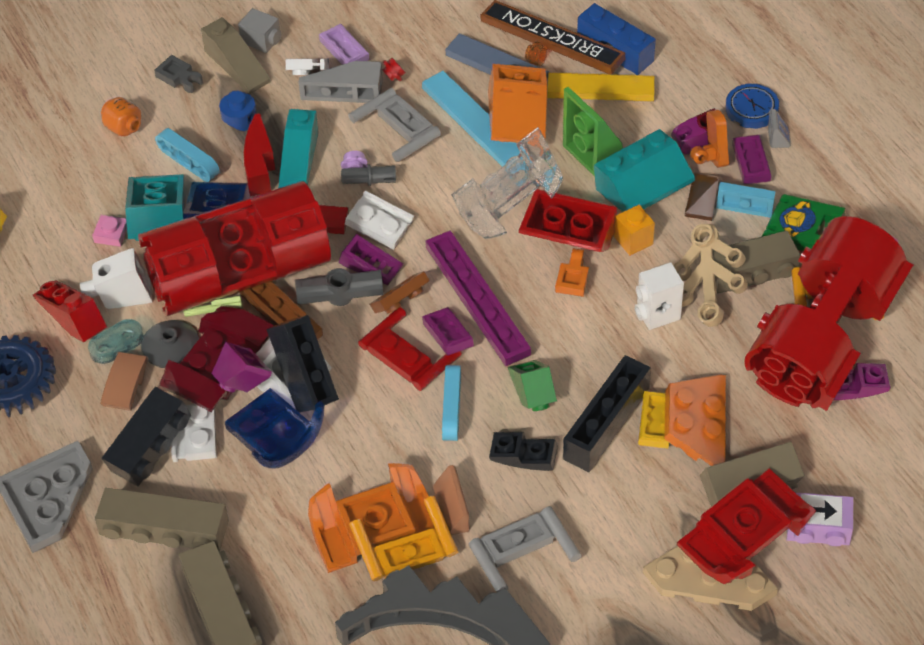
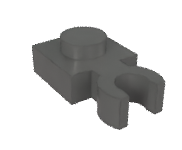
[154,55,203,93]

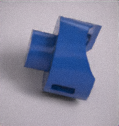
[219,91,257,131]

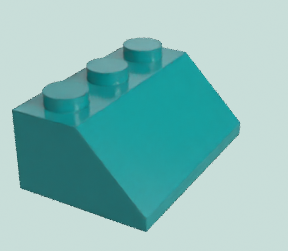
[594,129,695,212]

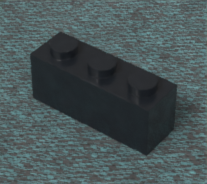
[266,315,339,413]
[102,386,191,487]

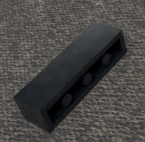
[563,355,651,472]

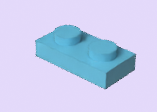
[716,182,776,218]

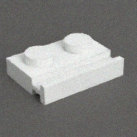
[285,58,329,75]
[345,191,414,250]
[171,404,217,462]

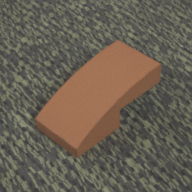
[100,352,148,411]

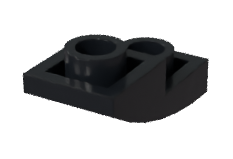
[489,432,558,471]

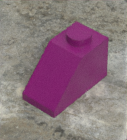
[212,342,272,392]

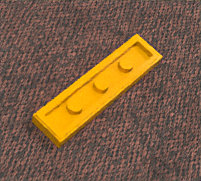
[547,73,655,101]

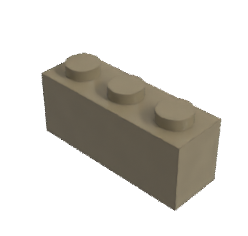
[713,231,800,294]
[700,442,805,507]

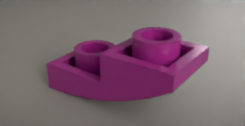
[834,363,891,400]

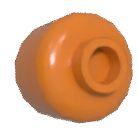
[101,97,141,137]

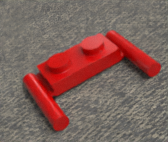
[358,307,462,391]

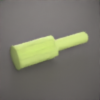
[184,295,244,317]

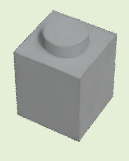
[238,8,281,53]

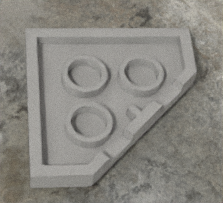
[0,441,92,553]

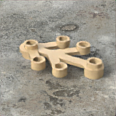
[673,224,748,327]

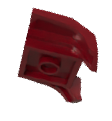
[158,306,274,412]

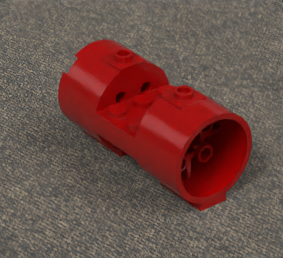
[138,181,331,317]
[744,216,914,411]

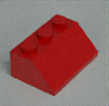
[519,189,617,252]

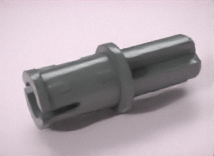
[341,164,396,186]

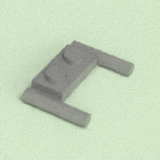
[348,88,441,162]
[468,506,581,593]

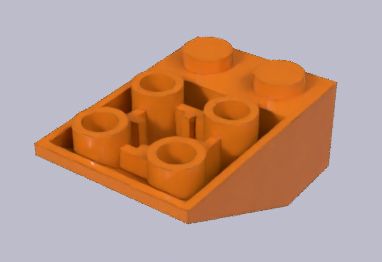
[488,64,547,145]

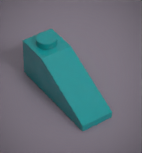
[278,109,319,189]

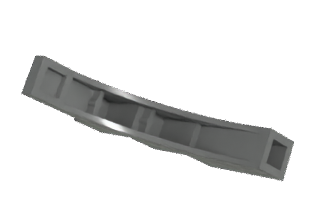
[335,565,550,645]

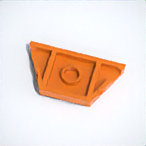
[664,374,726,466]

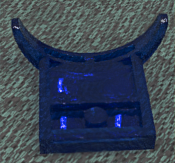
[225,388,325,469]

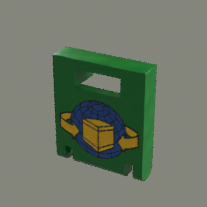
[762,194,845,251]

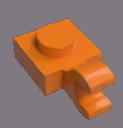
[555,248,589,297]

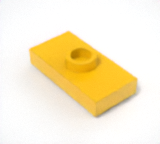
[638,391,669,449]

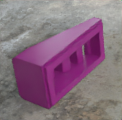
[338,234,403,285]

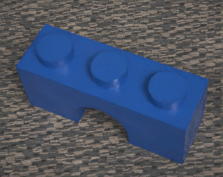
[577,3,656,75]

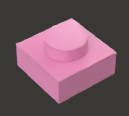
[92,215,127,247]

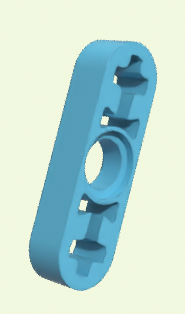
[155,128,220,182]
[442,365,461,441]

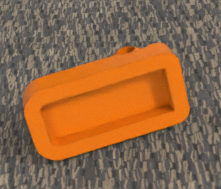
[690,110,729,168]

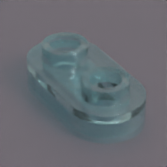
[88,319,144,364]

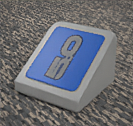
[768,109,791,148]

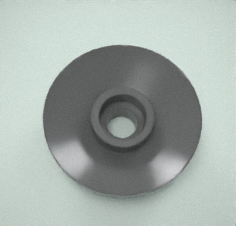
[141,320,199,368]

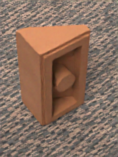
[433,465,470,535]

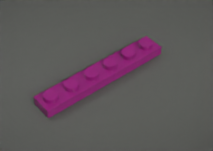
[425,230,531,367]

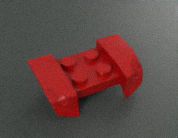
[677,468,816,584]

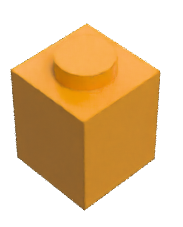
[614,205,655,256]

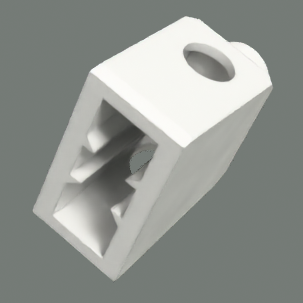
[80,248,152,309]

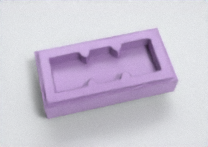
[319,24,370,65]

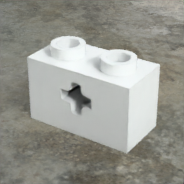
[635,262,684,330]

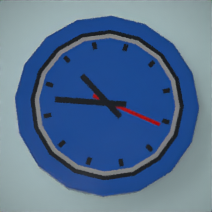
[725,84,779,129]

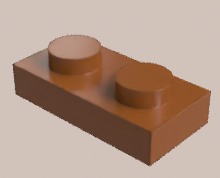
[369,271,430,314]

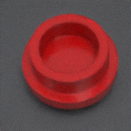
[382,58,406,82]

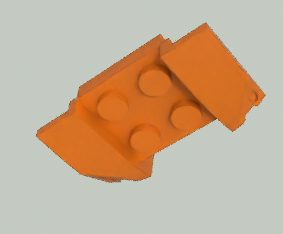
[308,463,435,573]

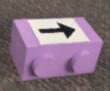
[786,492,853,546]

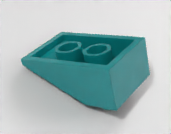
[125,174,185,241]

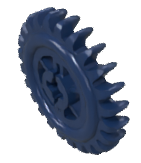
[0,335,56,418]

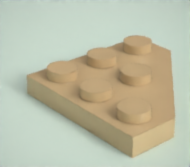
[643,546,778,611]

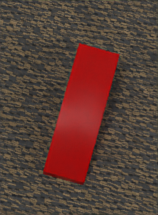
[244,113,275,197]

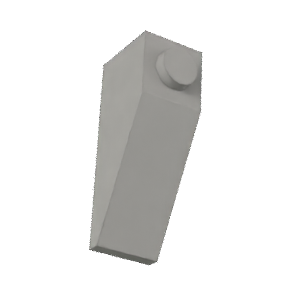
[298,61,383,103]

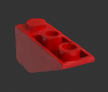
[33,280,107,342]

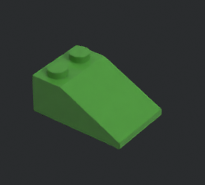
[563,87,623,176]

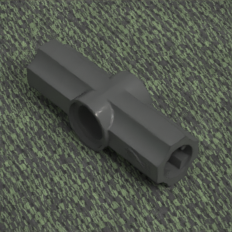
[295,268,383,306]

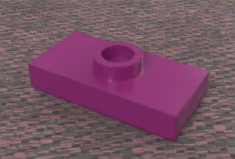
[732,135,771,184]
[422,307,474,356]

